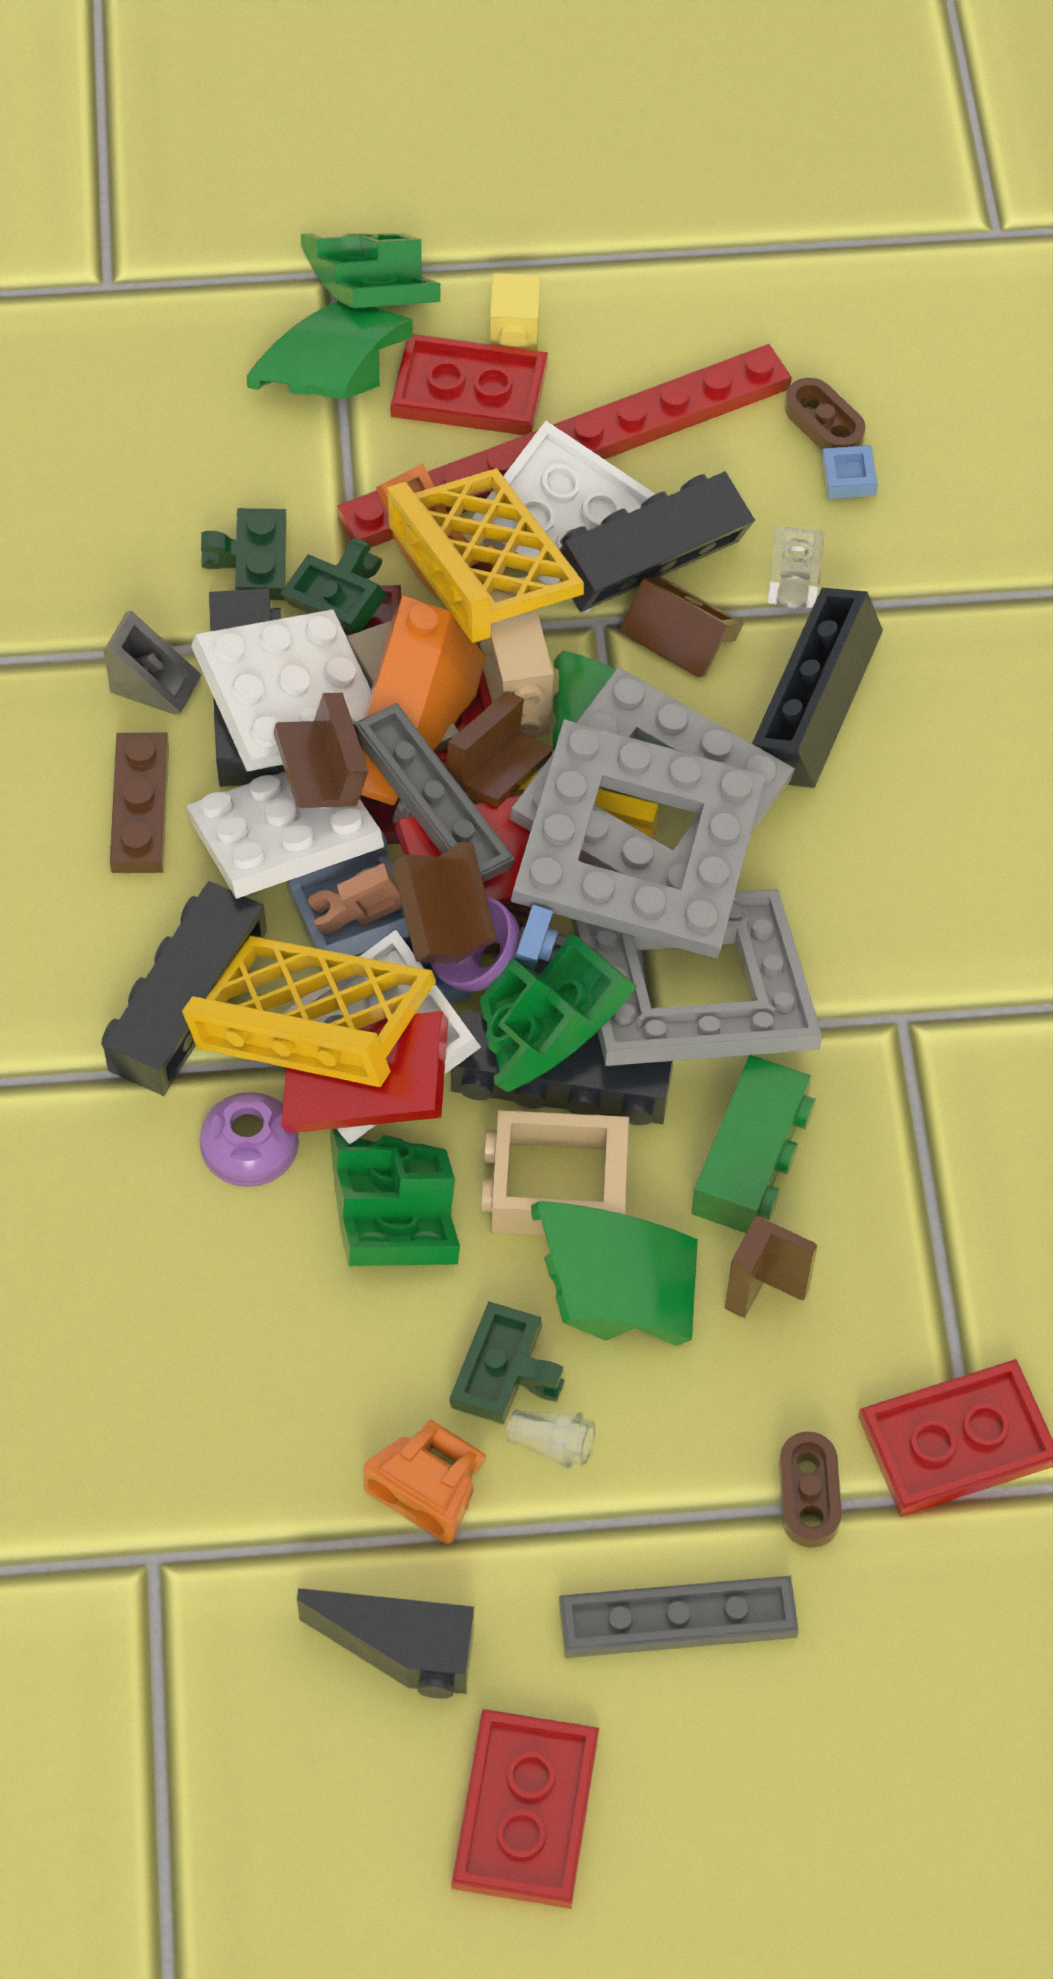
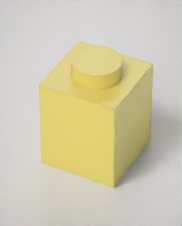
[490,273,540,350]

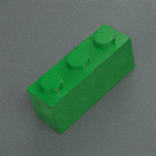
[691,1055,816,1233]

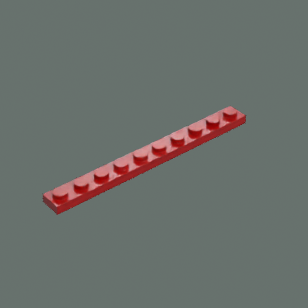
[337,344,792,547]

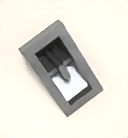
[104,610,202,715]

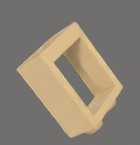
[476,577,554,738]
[481,1110,629,1236]

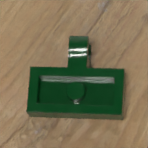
[201,508,286,600]
[280,538,387,633]
[449,1301,565,1424]

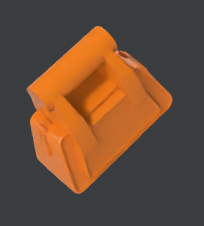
[364,1419,487,1544]

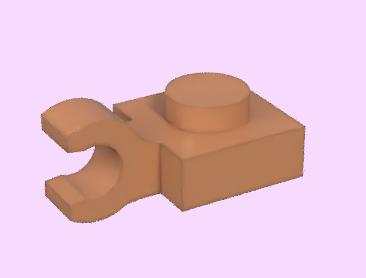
[308,863,403,935]

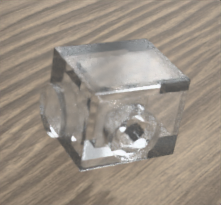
[767,526,825,608]

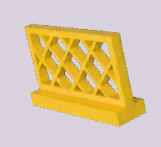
[387,468,584,643]
[182,936,436,1087]

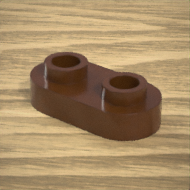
[785,378,866,451]
[779,1431,842,1548]

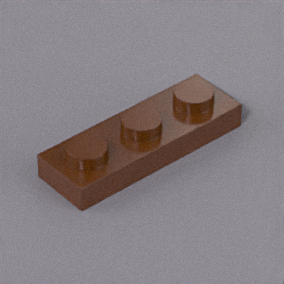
[110,732,169,873]

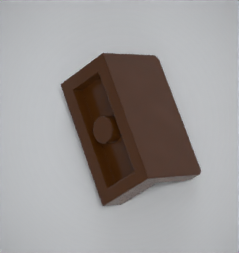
[620,577,744,677]
[446,691,553,807]
[273,692,369,808]
[392,842,496,964]
[725,1215,817,1318]

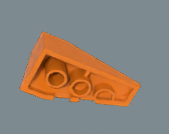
[360,595,486,806]

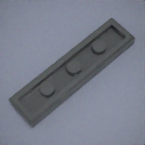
[354,703,515,883]
[559,1576,799,1658]

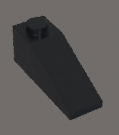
[297,1588,474,1699]

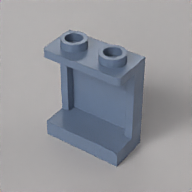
[287,831,414,957]

